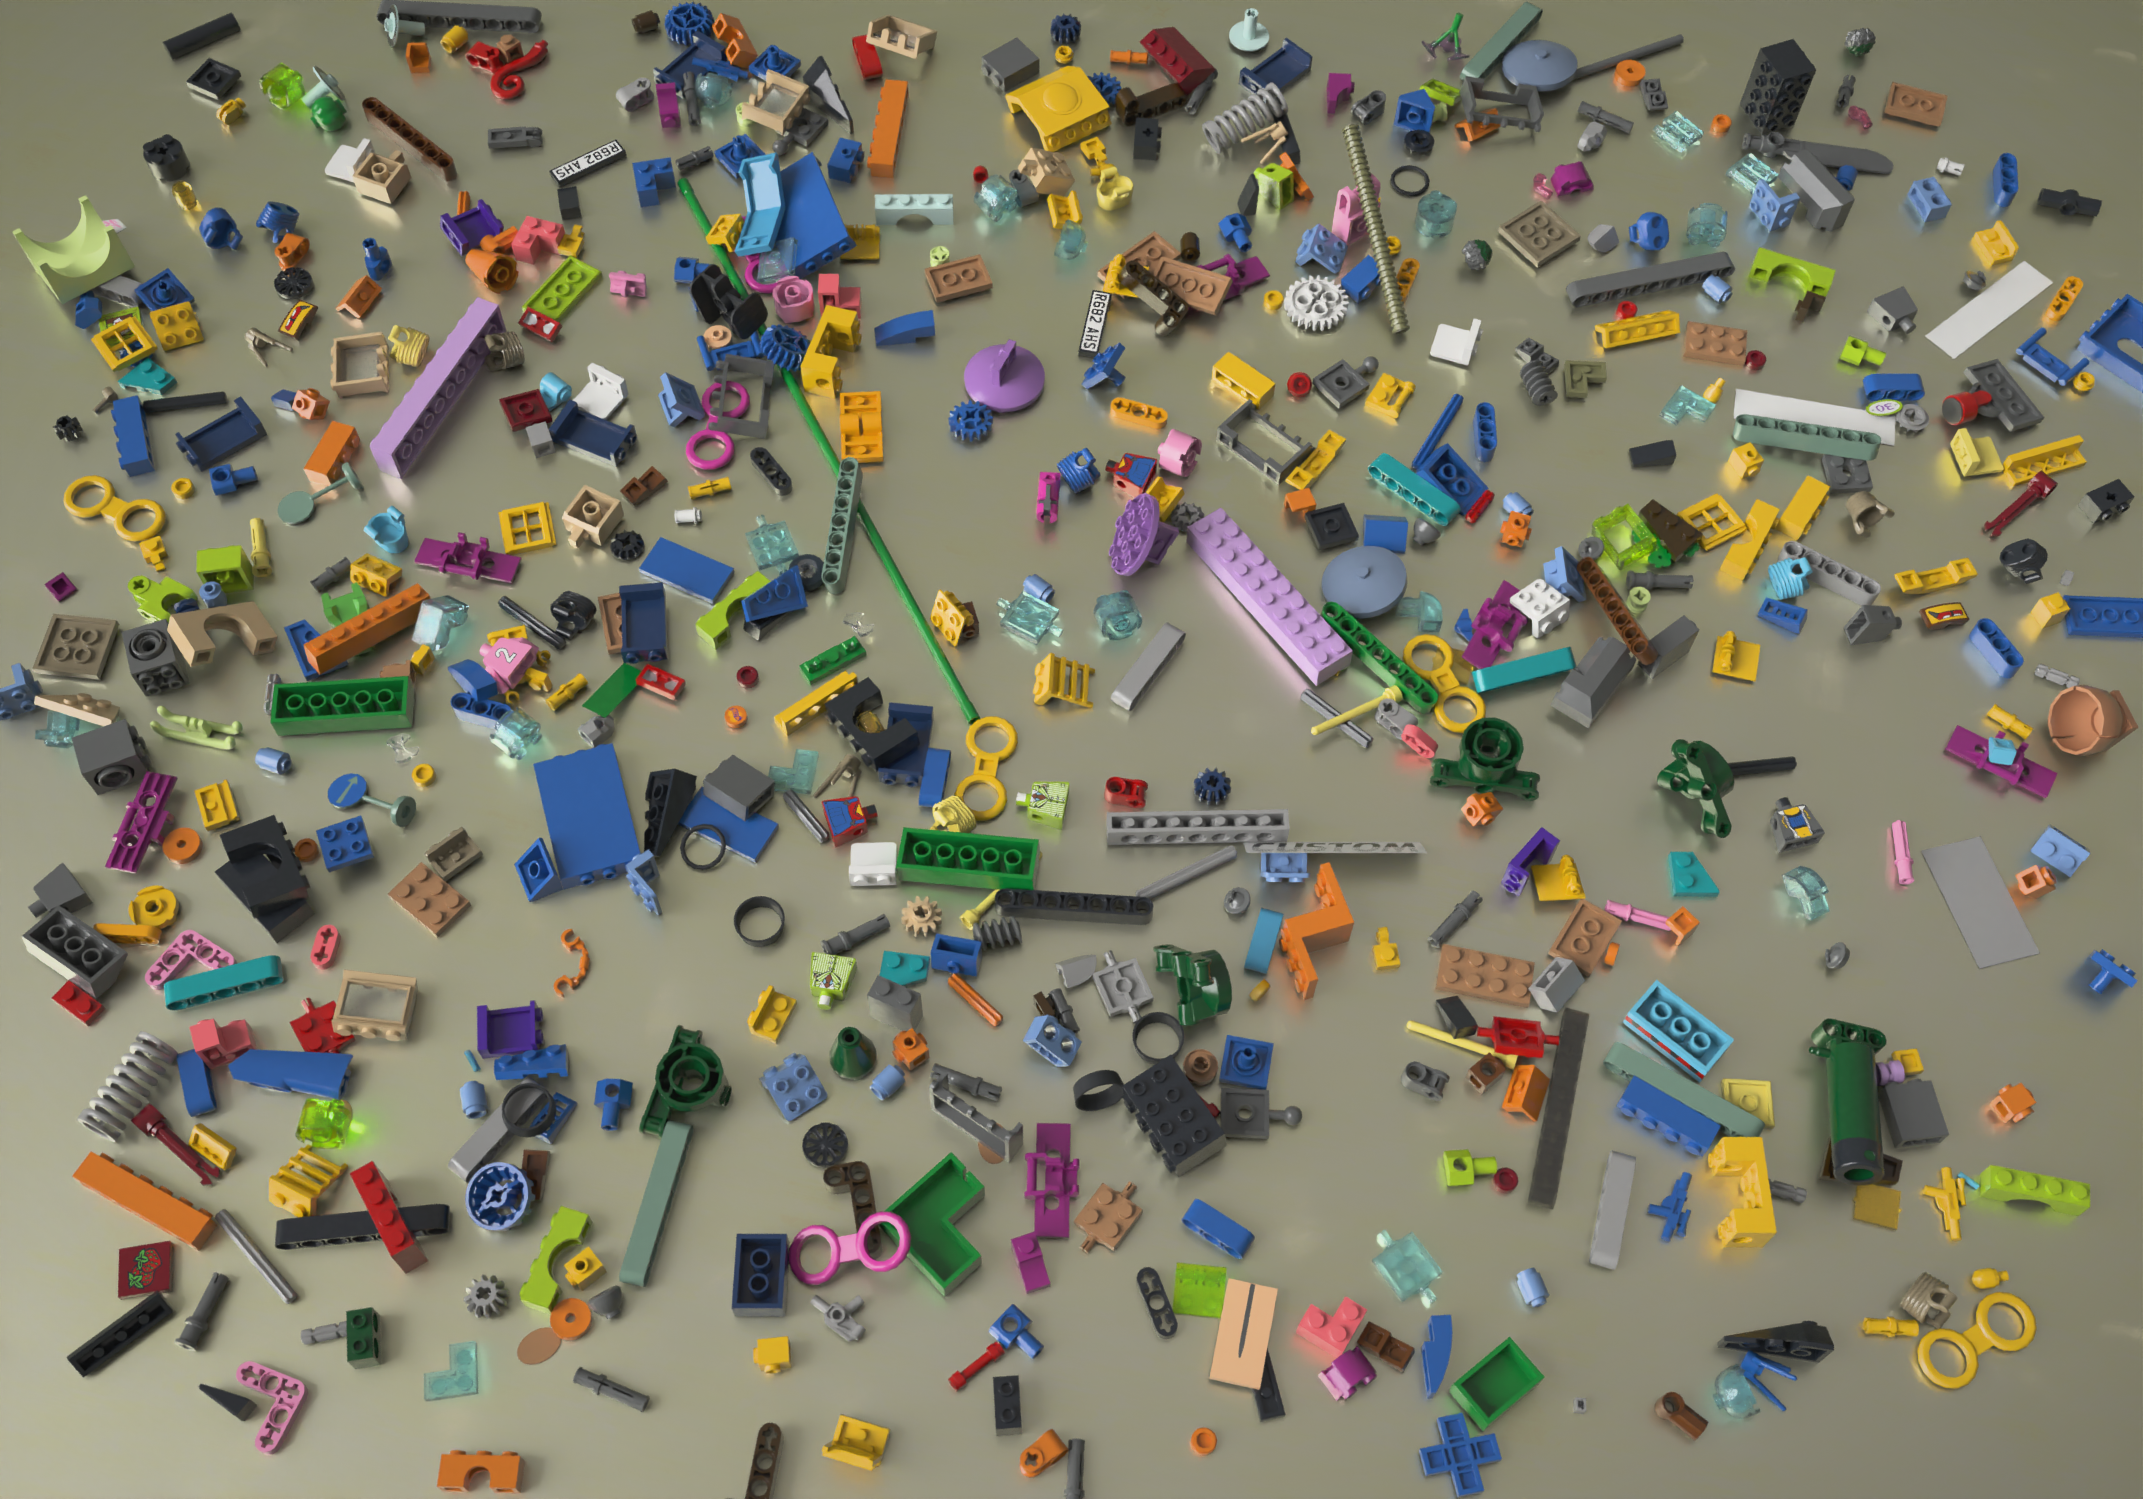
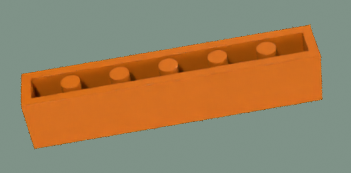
[867,79,909,178]
[303,583,433,674]
[72,1152,218,1251]

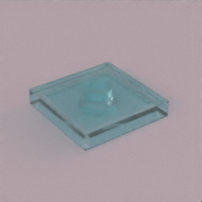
[757,237,798,282]

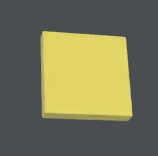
[1721,1078,1775,1129]

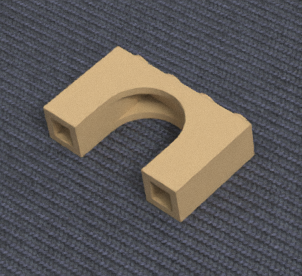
[167,601,278,667]

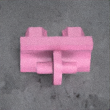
[609,271,647,298]

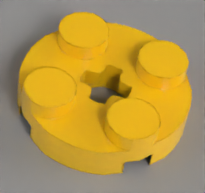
[129,885,179,929]

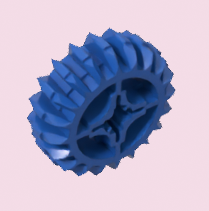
[664,1,715,46]
[760,324,811,372]

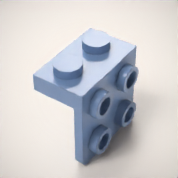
[1750,179,1800,232]
[1295,224,1348,274]
[0,663,43,720]
[626,849,662,915]
[1261,853,1311,882]
[759,1053,827,1121]

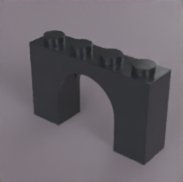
[825,677,920,772]
[220,815,311,919]

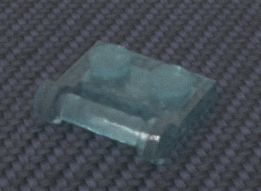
[1726,153,1779,195]

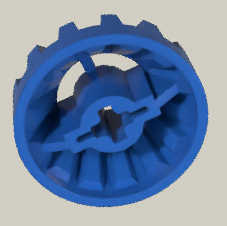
[465,1162,535,1231]

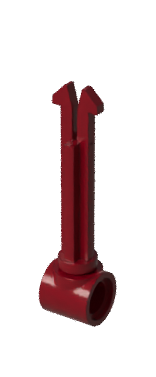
[1984,470,2058,537]
[130,1103,220,1186]

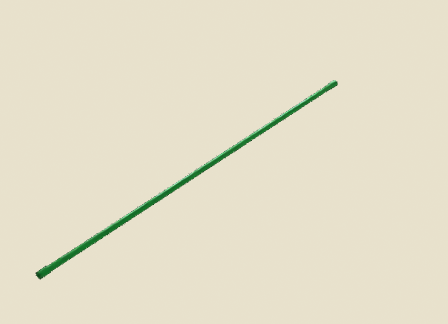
[677,178,980,725]

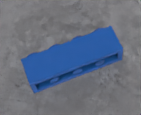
[111,395,155,477]
[1616,1076,1721,1157]

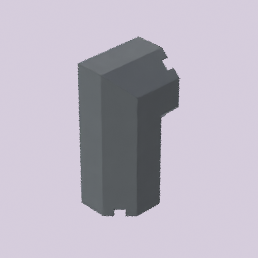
[1778,149,1855,232]
[1551,637,1636,728]

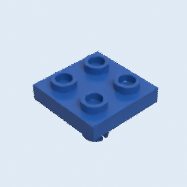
[748,45,801,81]
[714,134,766,179]
[134,268,195,311]
[1081,343,1125,389]
[316,816,374,873]
[2088,949,2138,994]
[1219,1035,1274,1090]

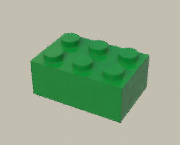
[1449,1337,1545,1431]

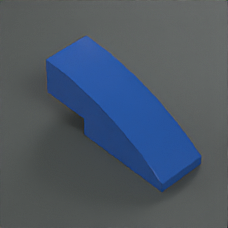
[874,310,935,346]
[448,659,498,702]
[1421,1315,1452,1399]

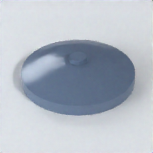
[1502,40,1577,91]
[1322,546,1407,619]

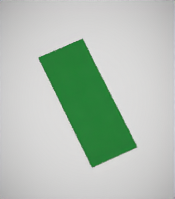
[582,663,641,718]

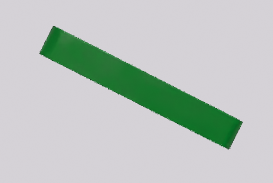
[1320,602,1438,714]

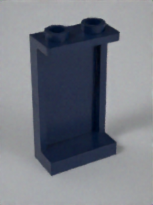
[653,30,727,99]
[1239,38,1313,104]
[175,396,267,472]
[549,400,637,467]
[619,582,668,664]
[878,702,934,787]

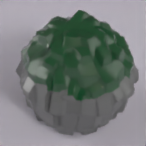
[1844,28,1876,56]
[1462,239,1492,271]

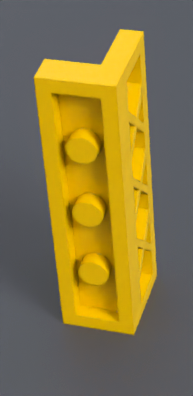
[1595,310,1680,348]
[2003,435,2087,487]
[774,670,858,736]

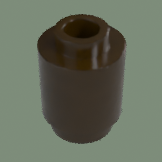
[631,10,660,34]
[1180,232,1200,261]

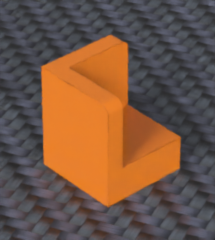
[406,42,431,73]
[1284,488,1316,514]
[1665,906,1700,946]

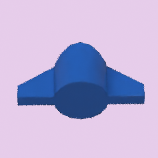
[1454,609,1473,642]

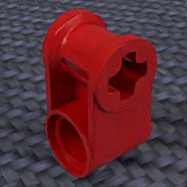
[465,42,504,73]
[1104,777,1148,809]

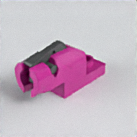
[1036,472,1061,523]

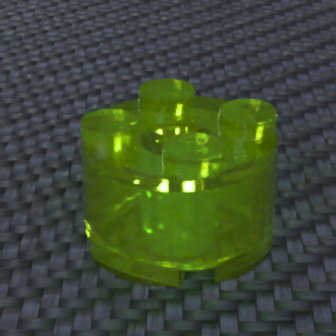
[259,63,306,110]
[295,1098,352,1149]

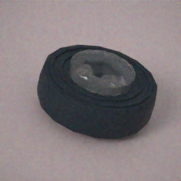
[788,554,824,591]

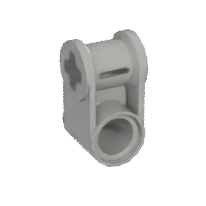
[616,78,654,112]
[1375,698,1418,740]

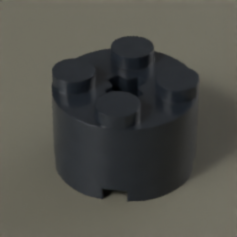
[143,134,190,182]

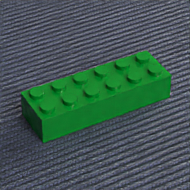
[270,676,415,736]
[896,827,1040,890]

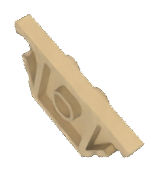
[34,693,120,726]

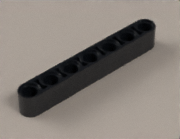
[995,888,1153,925]
[275,1204,450,1250]

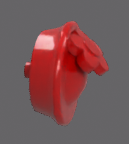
[1287,372,1312,397]

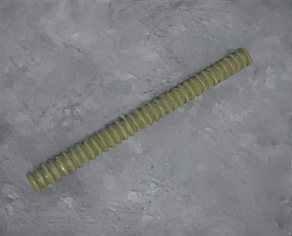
[1342,124,1410,334]

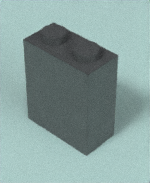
[981,37,1039,92]
[1637,615,1700,679]
[703,755,775,821]
[867,975,923,1031]
[1878,1079,1949,1148]

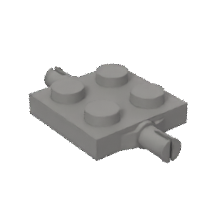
[1092,950,1154,1024]

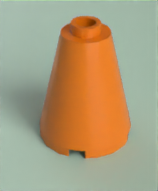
[466,249,519,294]

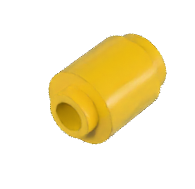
[441,26,469,53]

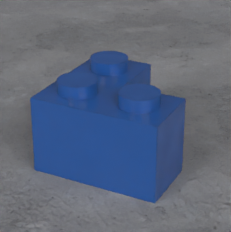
[632,157,676,208]

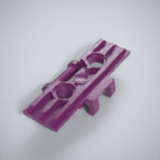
[1188,254,1270,309]
[414,532,522,583]
[1461,580,1528,669]
[1946,725,2058,798]
[105,771,178,874]
[1024,1123,1080,1238]

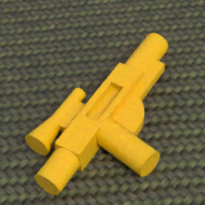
[1923,1167,1966,1241]

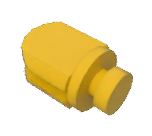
[217,98,246,125]

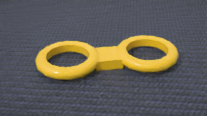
[64,475,166,542]
[1403,634,1486,733]
[954,716,1018,821]
[1917,1292,2037,1389]

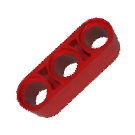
[852,34,883,80]

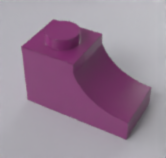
[1327,73,1354,114]
[656,82,681,128]
[1011,1231,1051,1294]

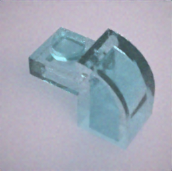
[1396,591,1443,632]
[35,710,80,748]
[1782,866,1830,921]

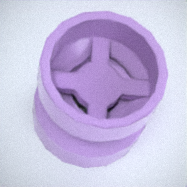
[1876,1060,1905,1086]

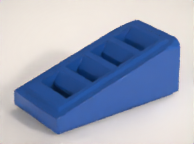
[1758,597,1808,634]
[529,1092,577,1144]

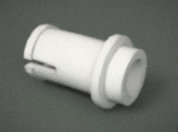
[1937,157,1964,176]
[674,507,702,524]

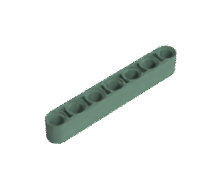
[1460,2,1543,81]
[1732,414,1881,461]
[822,457,863,595]
[1603,1042,1765,1137]
[619,1120,693,1287]

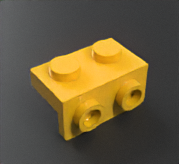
[1047,190,1083,232]
[1146,477,1185,523]

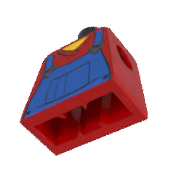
[1105,453,1157,498]
[822,796,878,848]

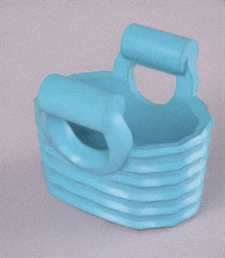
[364,506,408,553]
[1768,557,1813,600]

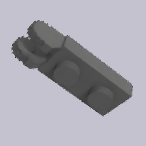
[488,126,542,149]

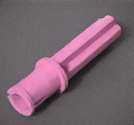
[1892,820,1914,885]
[1604,899,1671,931]

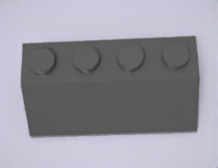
[22,905,128,999]

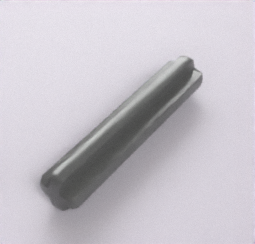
[783,789,830,843]

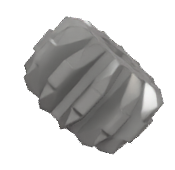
[464,1274,508,1319]

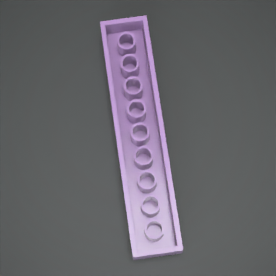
[370,297,507,479]
[1186,508,1353,686]

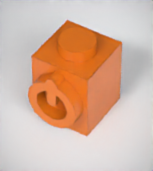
[2015,865,2057,899]
[1990,1083,2037,1123]

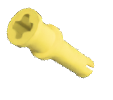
[250,518,272,578]

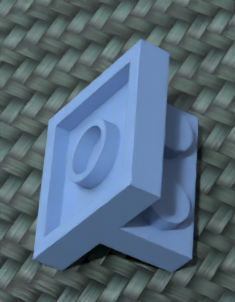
[658,372,705,428]
[1543,546,1587,602]
[2030,824,2090,877]

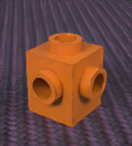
[292,388,330,420]
[1500,511,1532,548]
[1461,792,1503,827]
[892,1028,930,1071]

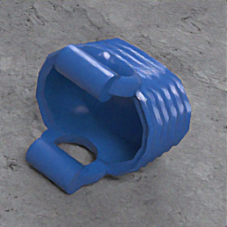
[256,201,300,244]
[199,208,243,250]
[1629,212,1669,250]
[1057,448,1101,494]

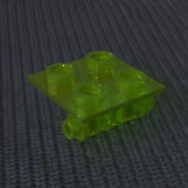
[1172,1262,1227,1318]

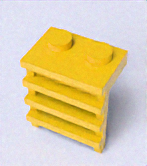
[1033,653,1095,708]
[269,1145,348,1217]
[822,1414,891,1471]

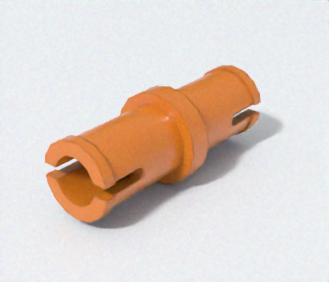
[1110,50,1148,65]

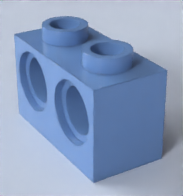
[1907,177,1952,222]
[1023,1015,1082,1067]

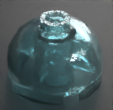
[695,73,733,108]
[1054,219,1088,260]
[1712,1364,1761,1419]

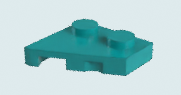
[117,358,177,395]
[1668,852,1719,897]
[879,951,930,988]

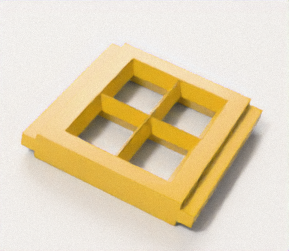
[91,316,158,372]
[1677,493,1747,551]
[498,502,557,555]

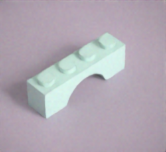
[875,194,953,225]

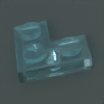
[1659,386,1716,426]
[768,749,819,795]
[424,1341,478,1402]

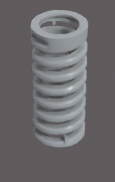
[1202,82,1288,154]
[77,1031,178,1142]

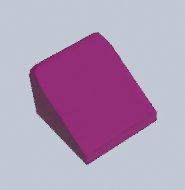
[44,572,77,601]

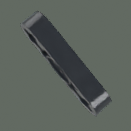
[750,447,792,496]
[1136,1267,1178,1339]

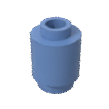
[1702,275,1733,303]
[1503,492,1534,516]
[1023,574,1055,604]
[199,581,228,608]
[255,747,292,774]
[870,1065,905,1100]
[460,1081,488,1119]
[1516,1268,1550,1308]

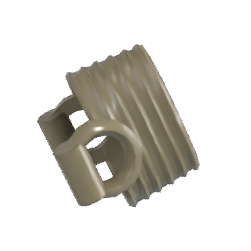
[484,331,525,371]
[1845,491,1895,538]
[1900,1272,1957,1329]

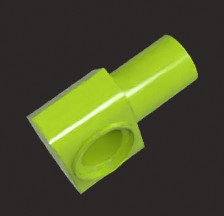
[1839,335,1886,366]
[1443,1149,1497,1187]

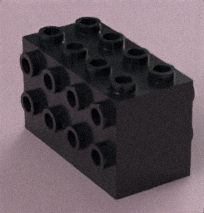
[1740,39,1816,135]
[1122,1055,1227,1178]

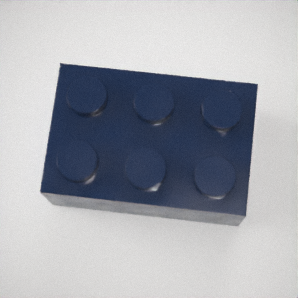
[732,1234,790,1316]

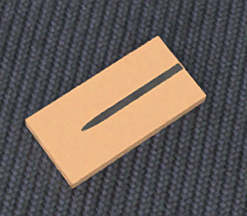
[1209,1278,1278,1390]

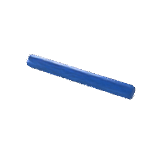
[1412,394,1464,470]

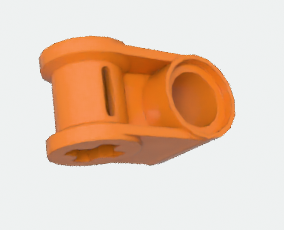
[275,233,310,270]
[1020,1429,1069,1478]

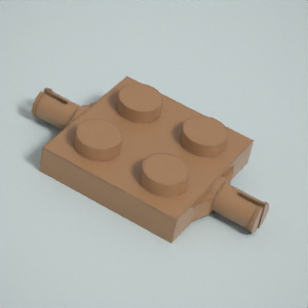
[1074,1181,1143,1253]

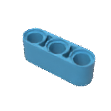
[1244,908,1284,974]

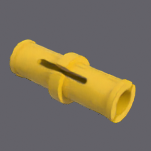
[688,476,732,499]
[545,673,588,711]
[1987,704,2034,740]
[1863,1317,1919,1337]

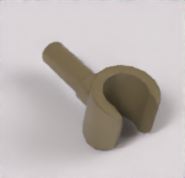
[92,387,118,413]

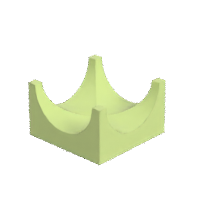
[12,195,135,304]

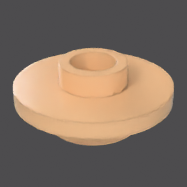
[704,325,732,349]

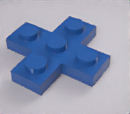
[1419,1413,1502,1498]

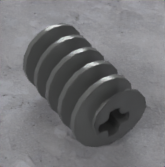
[1520,360,1558,406]
[972,916,1022,950]

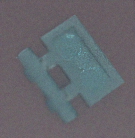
[1653,111,1704,153]

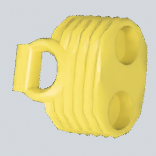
[1097,166,1134,211]
[388,325,430,367]
[929,795,977,833]

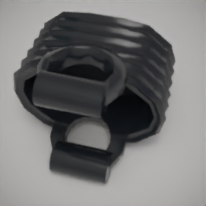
[1999,538,2048,584]
[550,591,597,640]

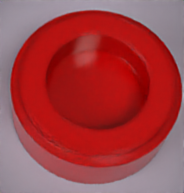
[1616,301,1637,319]

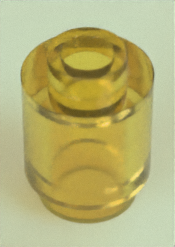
[172,181,198,210]
[857,711,885,733]

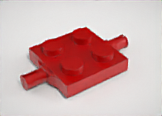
[289,998,356,1054]
[1477,1016,1559,1058]

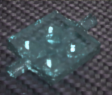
[745,515,799,575]
[996,591,1063,645]
[1372,1230,1443,1305]

